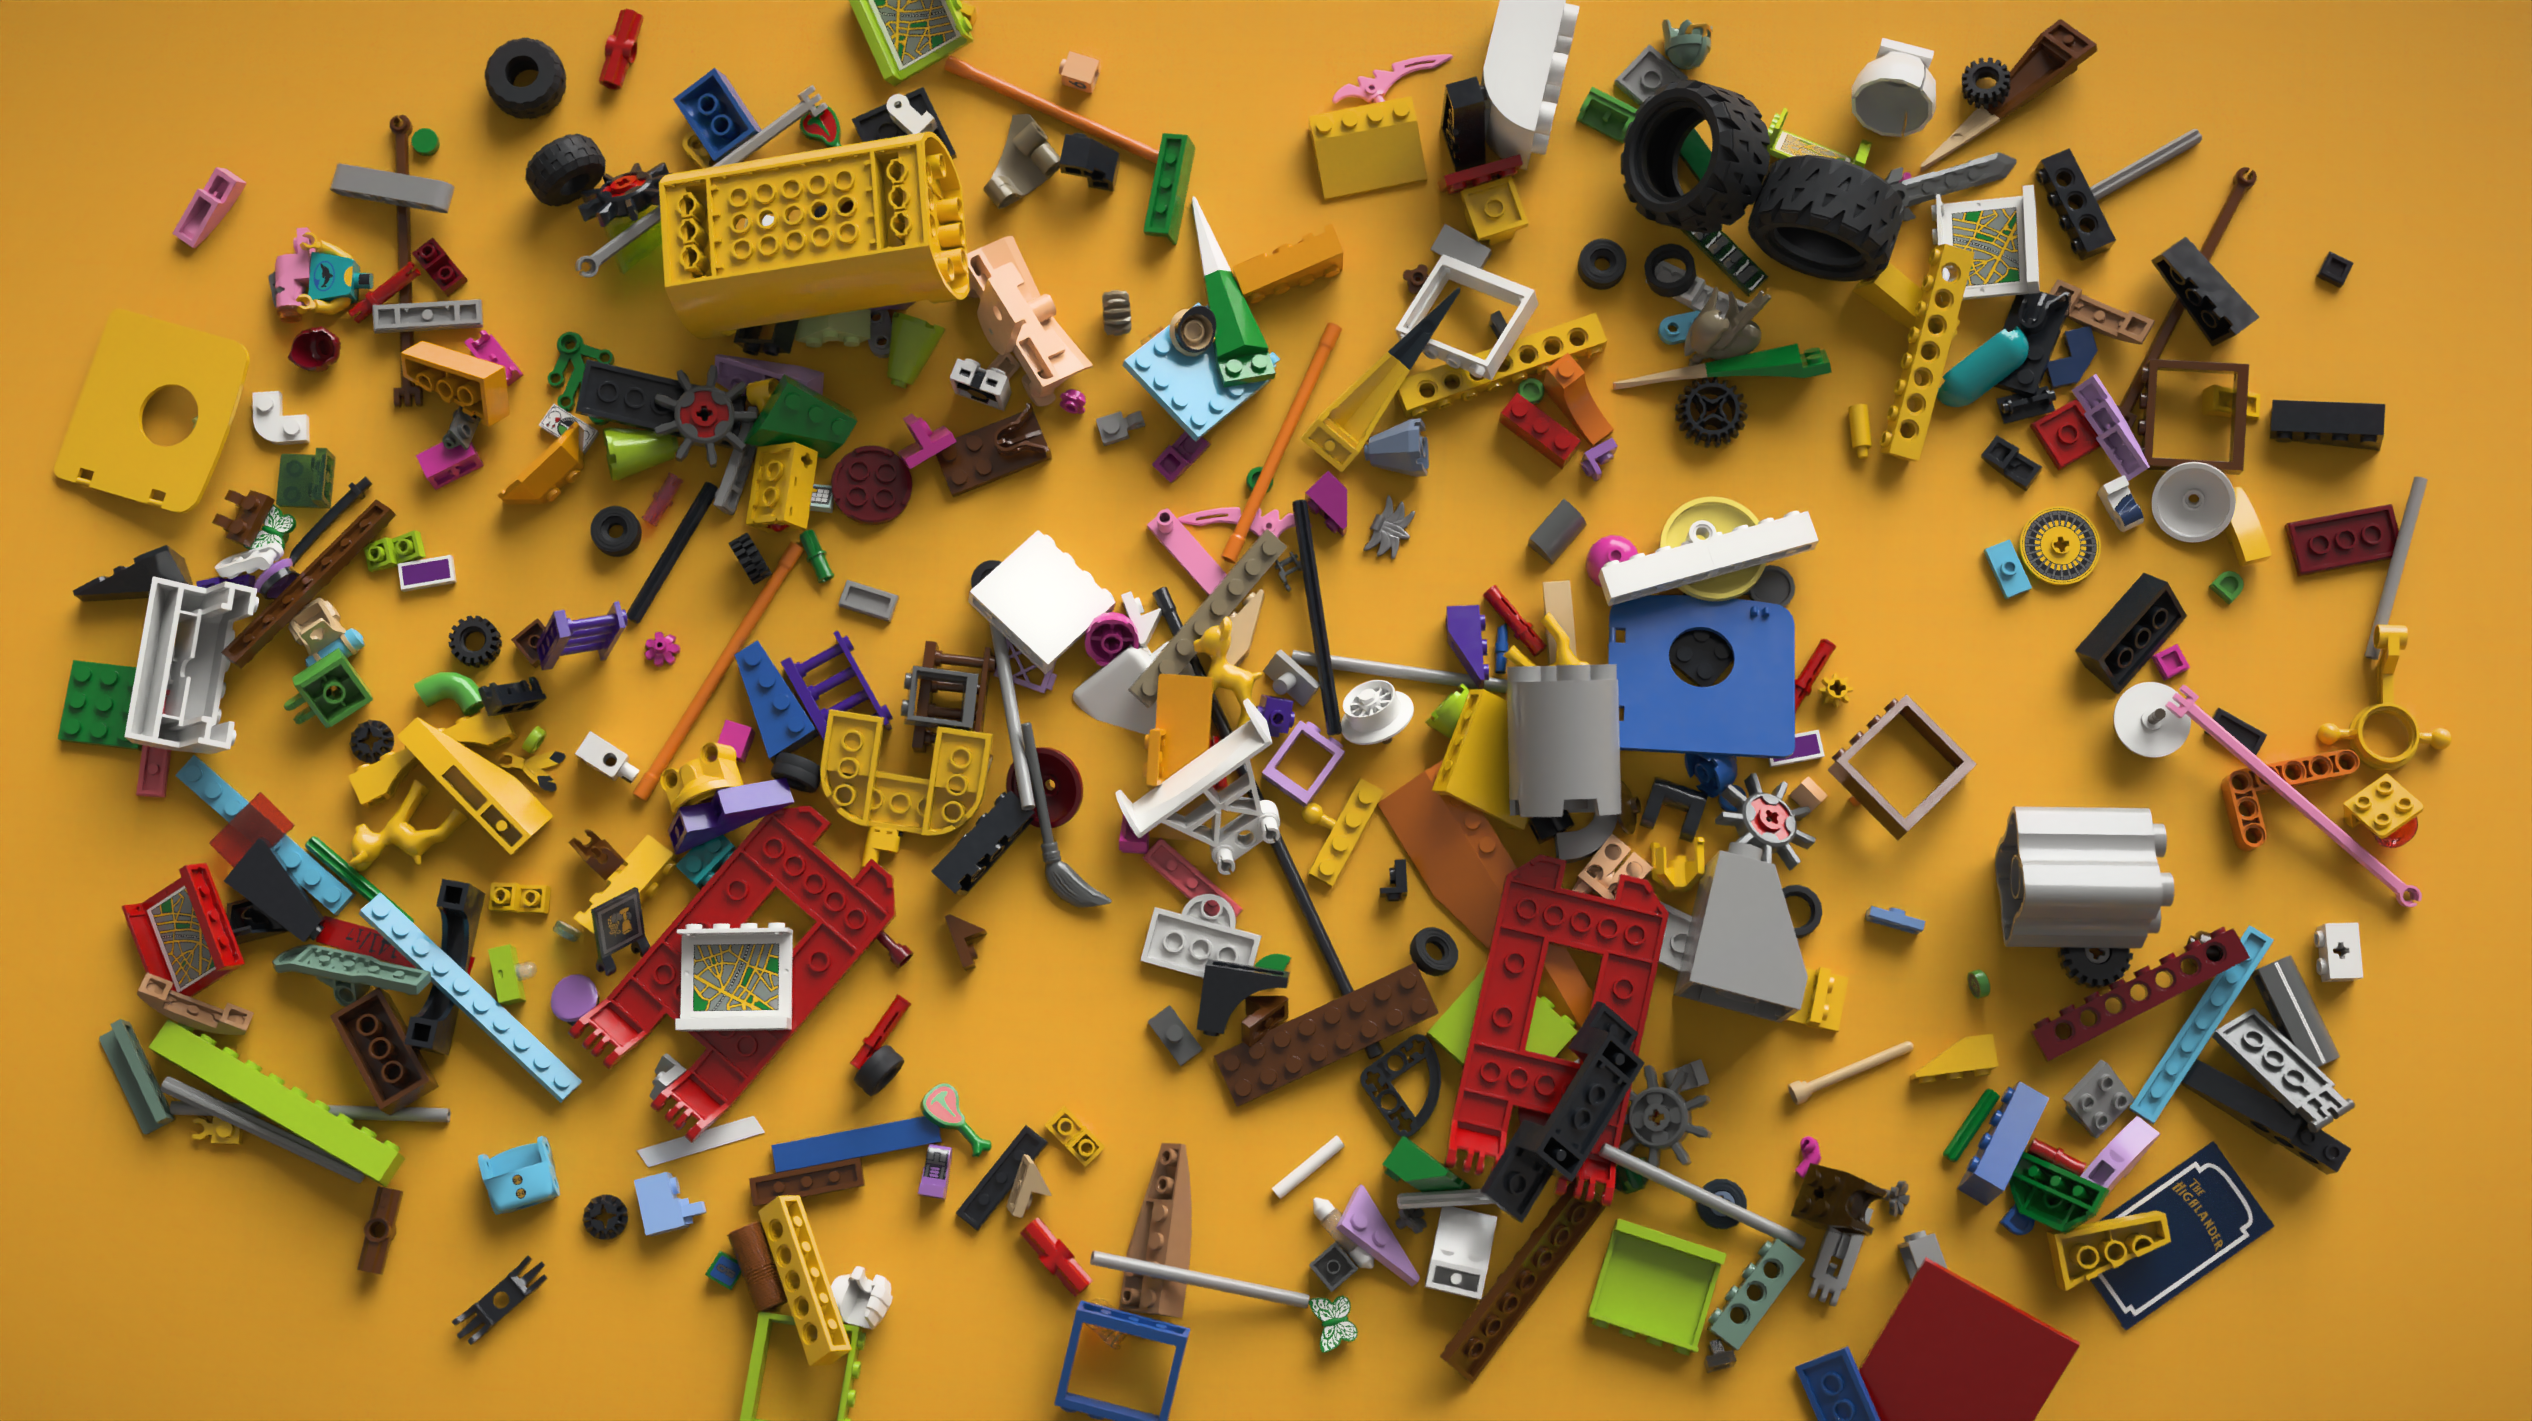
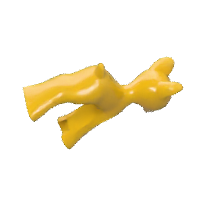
[1503,612,1589,667]
[1193,616,1262,729]
[348,779,468,872]

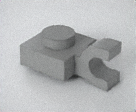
[1096,411,1145,446]

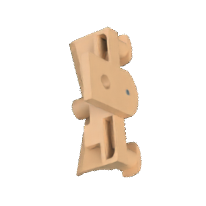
[967,236,1093,407]

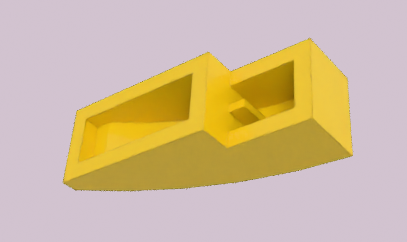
[2225,486,2272,567]

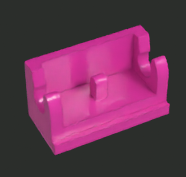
[464,330,523,387]
[416,442,484,490]

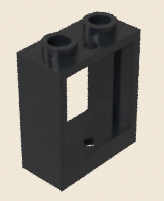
[734,320,799,356]

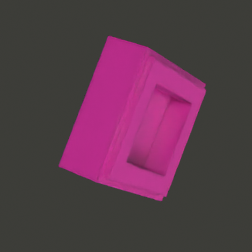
[2151,644,2190,681]

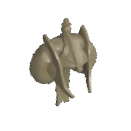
[1684,287,1771,366]

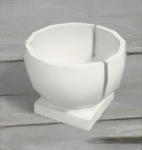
[1851,38,1936,137]

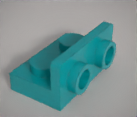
[676,835,737,889]

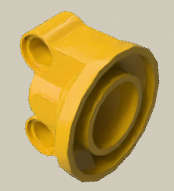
[660,742,744,817]

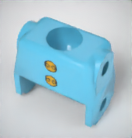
[478,1136,560,1215]

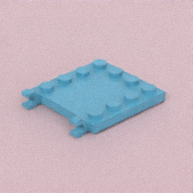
[1122,302,1280,442]

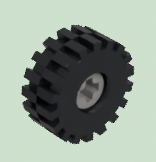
[2058,947,2133,988]

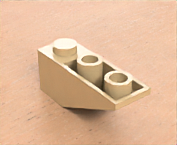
[1226,589,1264,667]

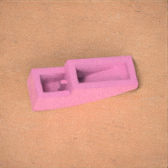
[172,167,247,248]

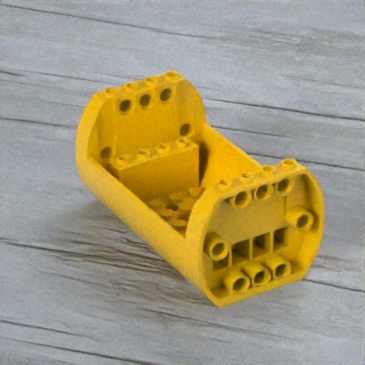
[659,132,970,340]

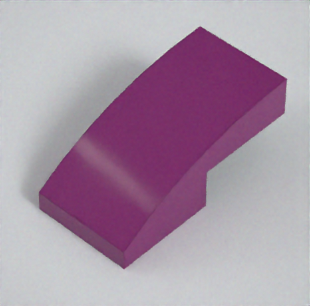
[1152,431,1211,483]

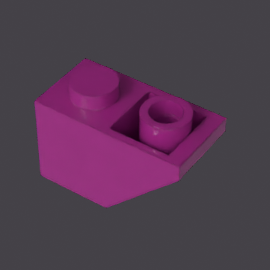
[1305,471,1347,536]

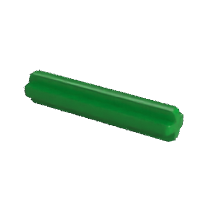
[1943,1089,2000,1162]

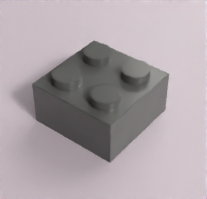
[1309,1242,1358,1292]

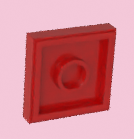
[2030,399,2101,471]

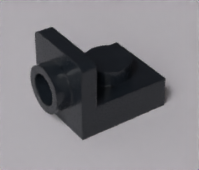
[1380,859,1408,902]

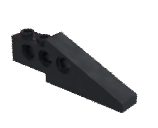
[2181,1059,2351,1175]

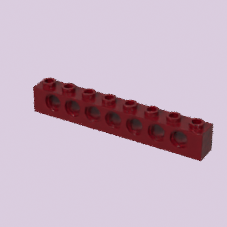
[2030,926,2250,1062]

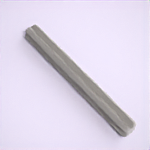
[2090,129,2202,201]

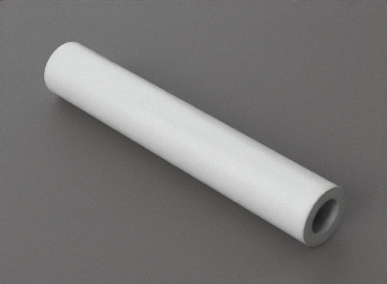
[1272,1135,1345,1199]

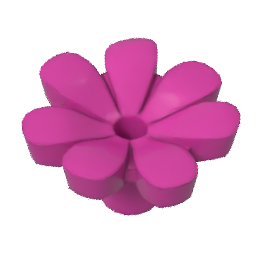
[645,632,681,667]

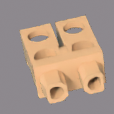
[1572,834,1653,900]

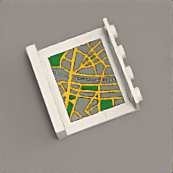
[1932,185,2040,302]
[675,923,793,1031]

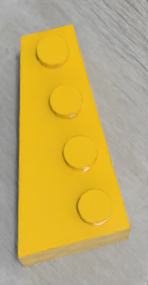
[573,835,678,934]
[2046,1211,2171,1291]

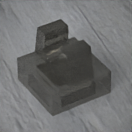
[1704,1339,1736,1373]

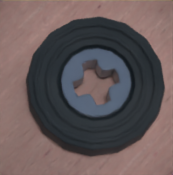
[1696,1179,1747,1229]

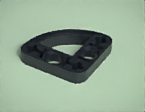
[1360,1034,1441,1138]

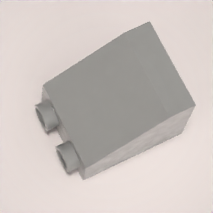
[1673,842,1808,1023]

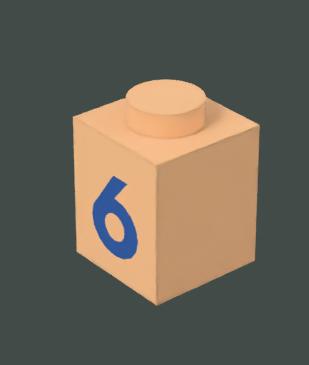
[1059,51,1101,94]

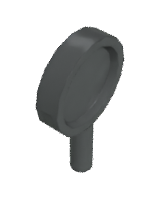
[1741,565,1795,608]

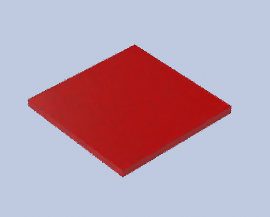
[1858,1257,2080,1421]

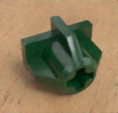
[1615,1157,1649,1194]

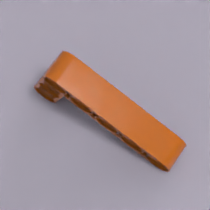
[2221,750,2360,851]

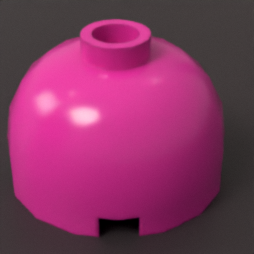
[1586,535,1638,587]
[1085,612,1139,667]

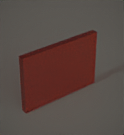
[209,792,295,868]

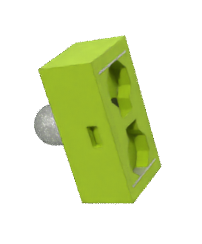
[488,944,537,1006]

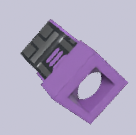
[918,1144,952,1200]

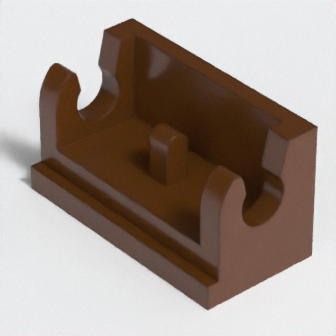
[569,829,625,880]

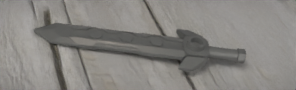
[1884,152,2017,221]

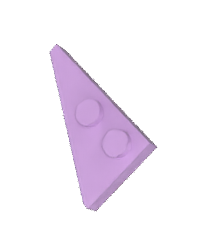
[1336,1185,1420,1286]

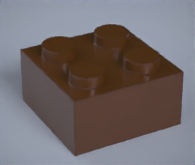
[511,618,545,668]

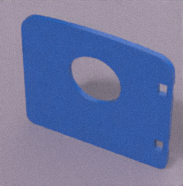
[1608,595,1795,759]

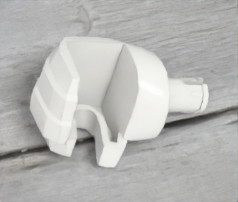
[831,1266,893,1329]

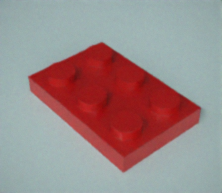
[1438,154,1523,195]

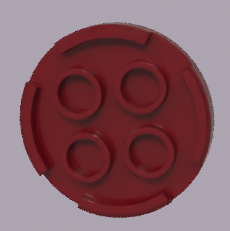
[831,445,912,525]

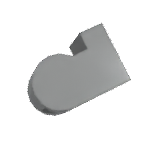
[1662,1059,1710,1092]

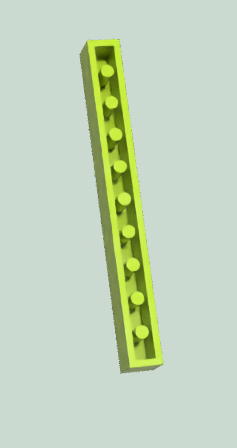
[149,1019,405,1187]

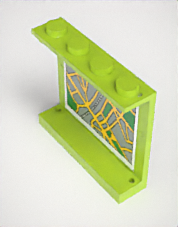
[849,0,974,86]
[1767,108,1872,168]

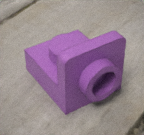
[1581,438,1618,481]

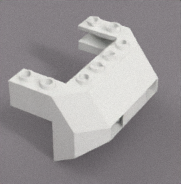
[125,576,259,754]

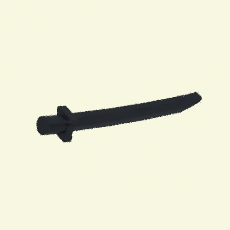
[290,476,373,566]

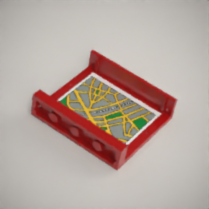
[122,863,245,997]

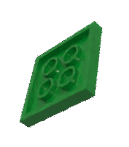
[58,660,142,751]

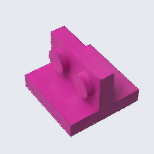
[897,413,957,469]

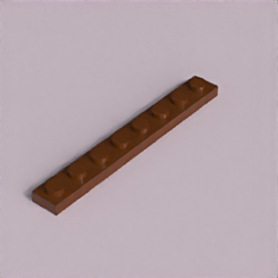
[221,500,396,669]

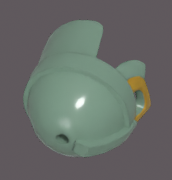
[1662,19,1713,70]

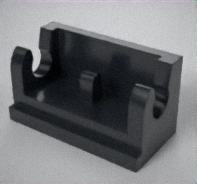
[478,677,547,716]

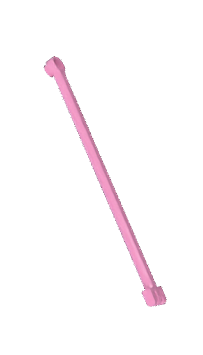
[2165,685,2422,907]

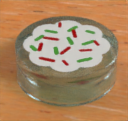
[553,920,582,942]

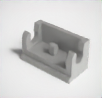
[1431,224,1492,269]

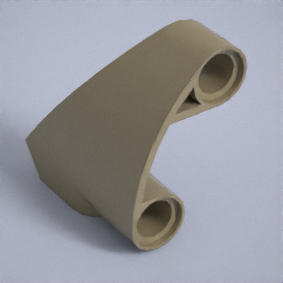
[983,114,1060,209]

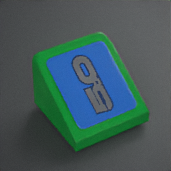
[705,1251,742,1290]

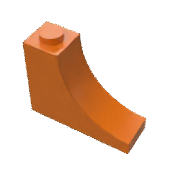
[1543,353,1614,448]

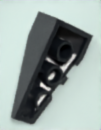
[73,545,194,602]

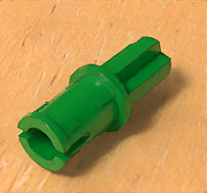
[800,529,834,583]

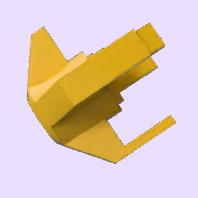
[1650,837,1705,892]

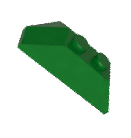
[2009,1152,2110,1234]

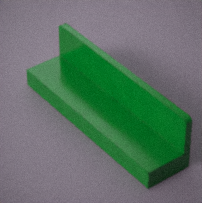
[1143,133,1195,245]

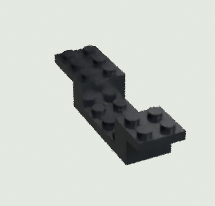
[1480,1001,1645,1223]

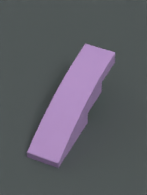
[2072,374,2149,481]

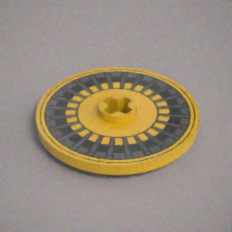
[2019,506,2101,586]

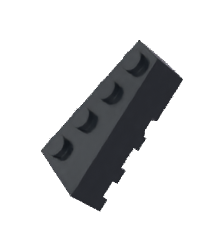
[931,791,1038,896]

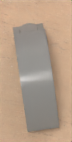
[1554,812,1618,864]

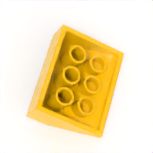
[1308,96,1427,201]

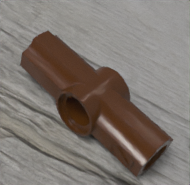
[357,1186,404,1275]

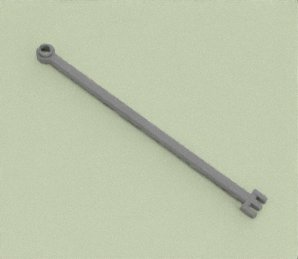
[575,85,828,278]

